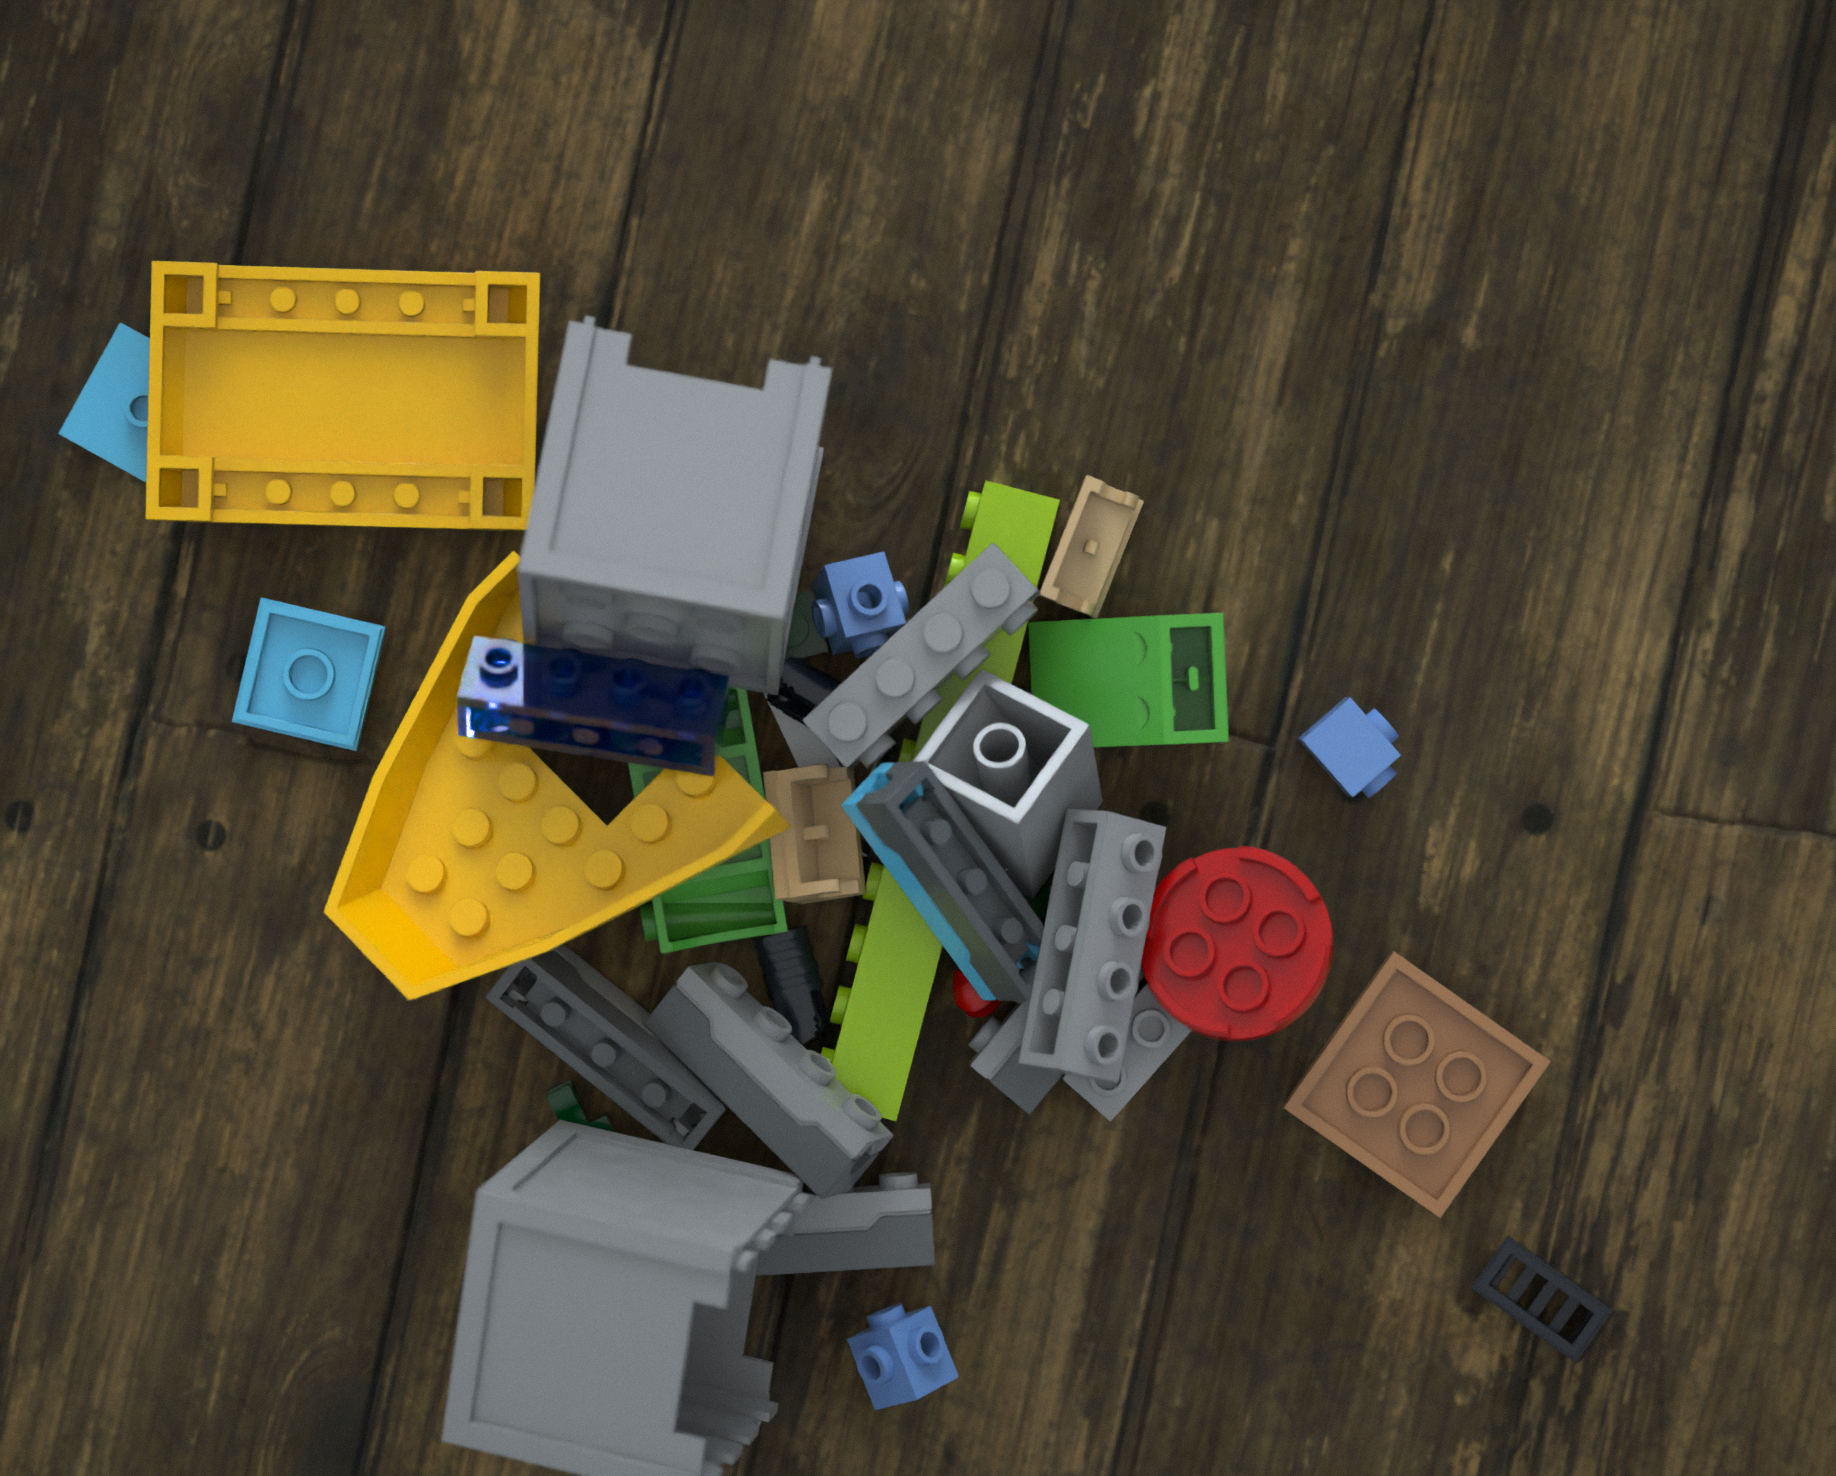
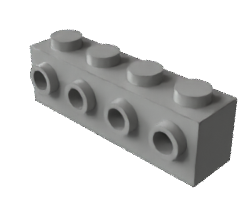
[802,543,1041,769]
[1018,808,1166,1082]

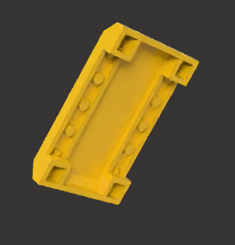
[145,261,541,531]

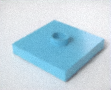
[58,322,150,482]
[232,597,388,751]

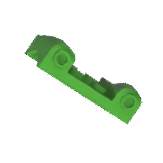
[607,684,788,954]

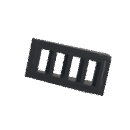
[1471,1236,1616,1363]

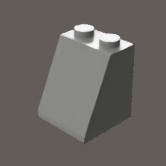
[913,669,1103,898]

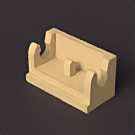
[1039,475,1144,619]
[763,764,866,904]

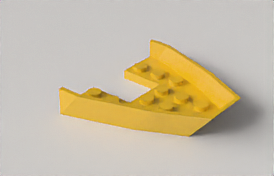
[324,550,792,1001]

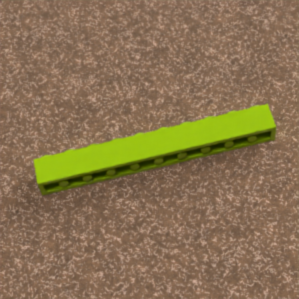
[821,480,1060,1121]

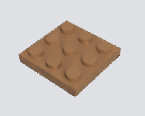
[1282,950,1551,1218]

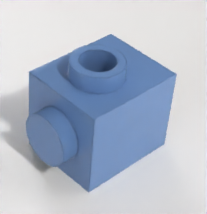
[1298,697,1401,798]

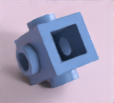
[811,551,909,658]
[847,1303,959,1410]

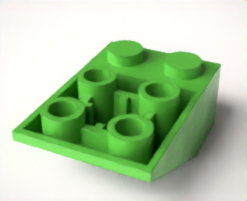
[1028,613,1229,747]

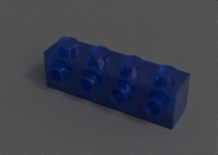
[457,635,729,776]

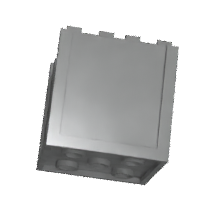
[518,316,832,695]
[441,1120,812,1476]

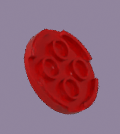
[1141,846,1334,1041]

